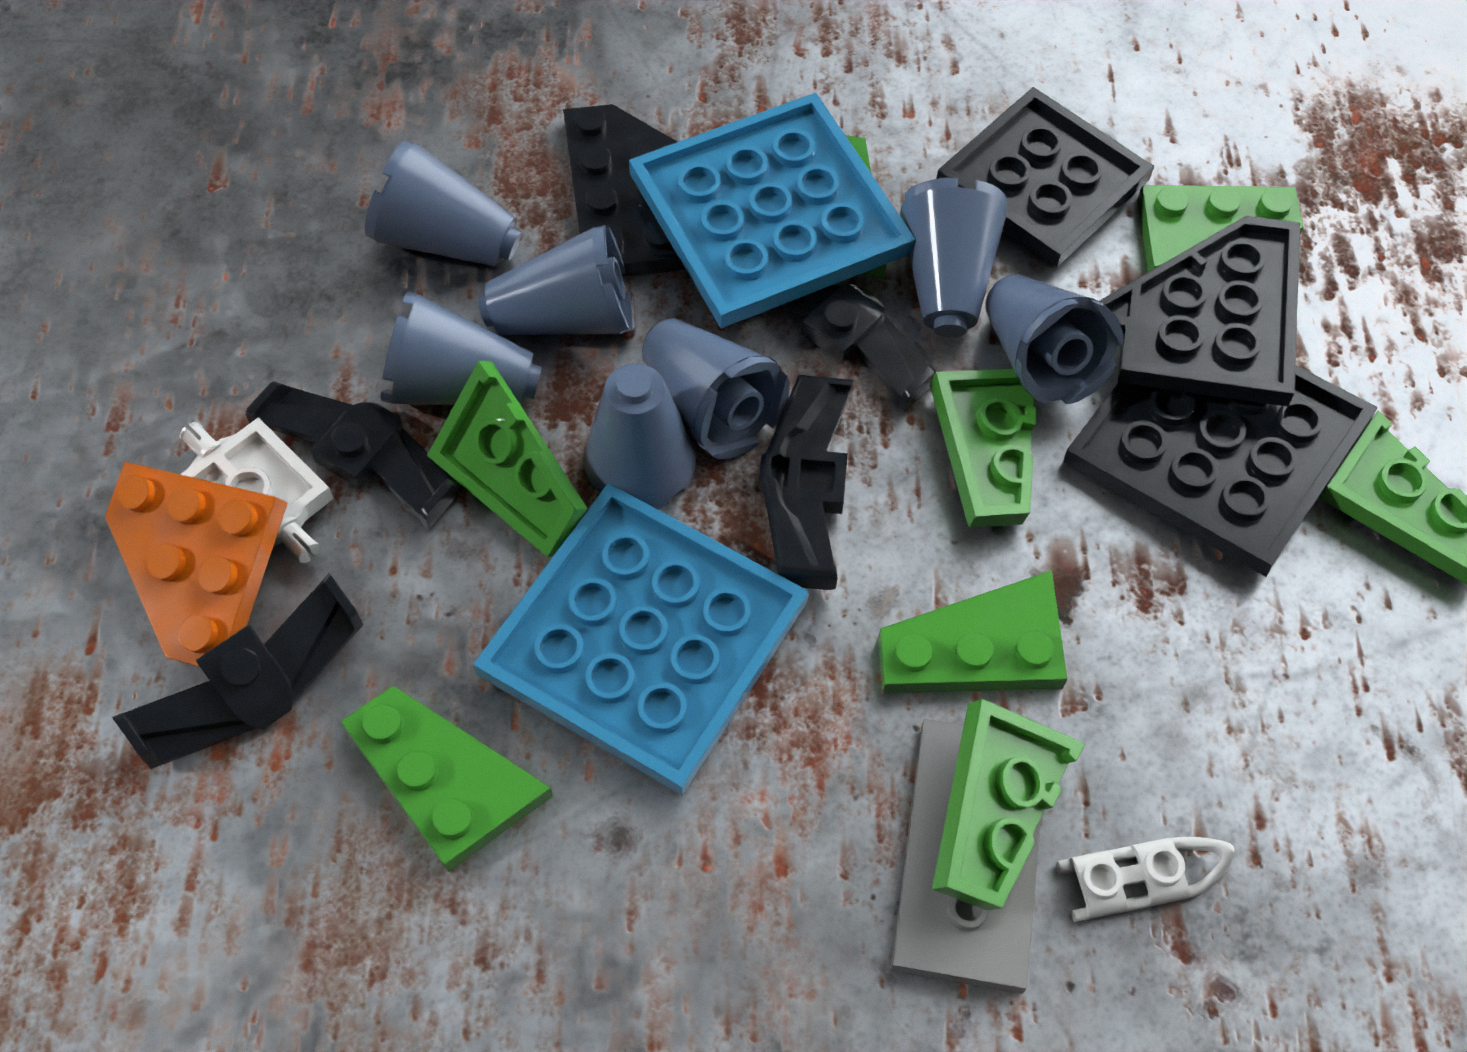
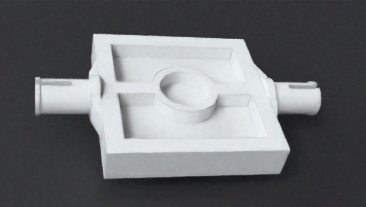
[180,417,334,563]

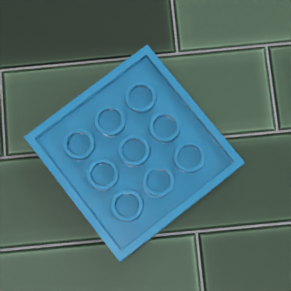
[629,92,916,328]
[473,483,809,796]

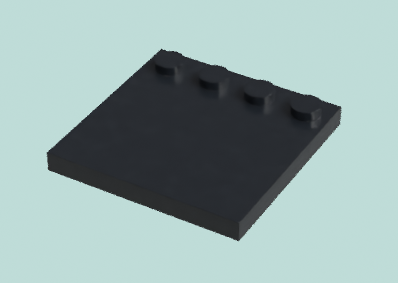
[1063,365,1378,577]

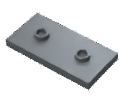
[891,719,1041,994]

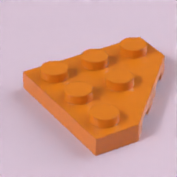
[105,461,288,667]

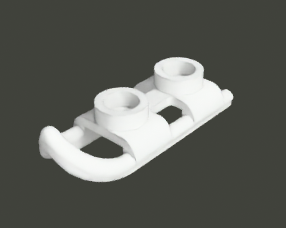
[1056,837,1235,923]

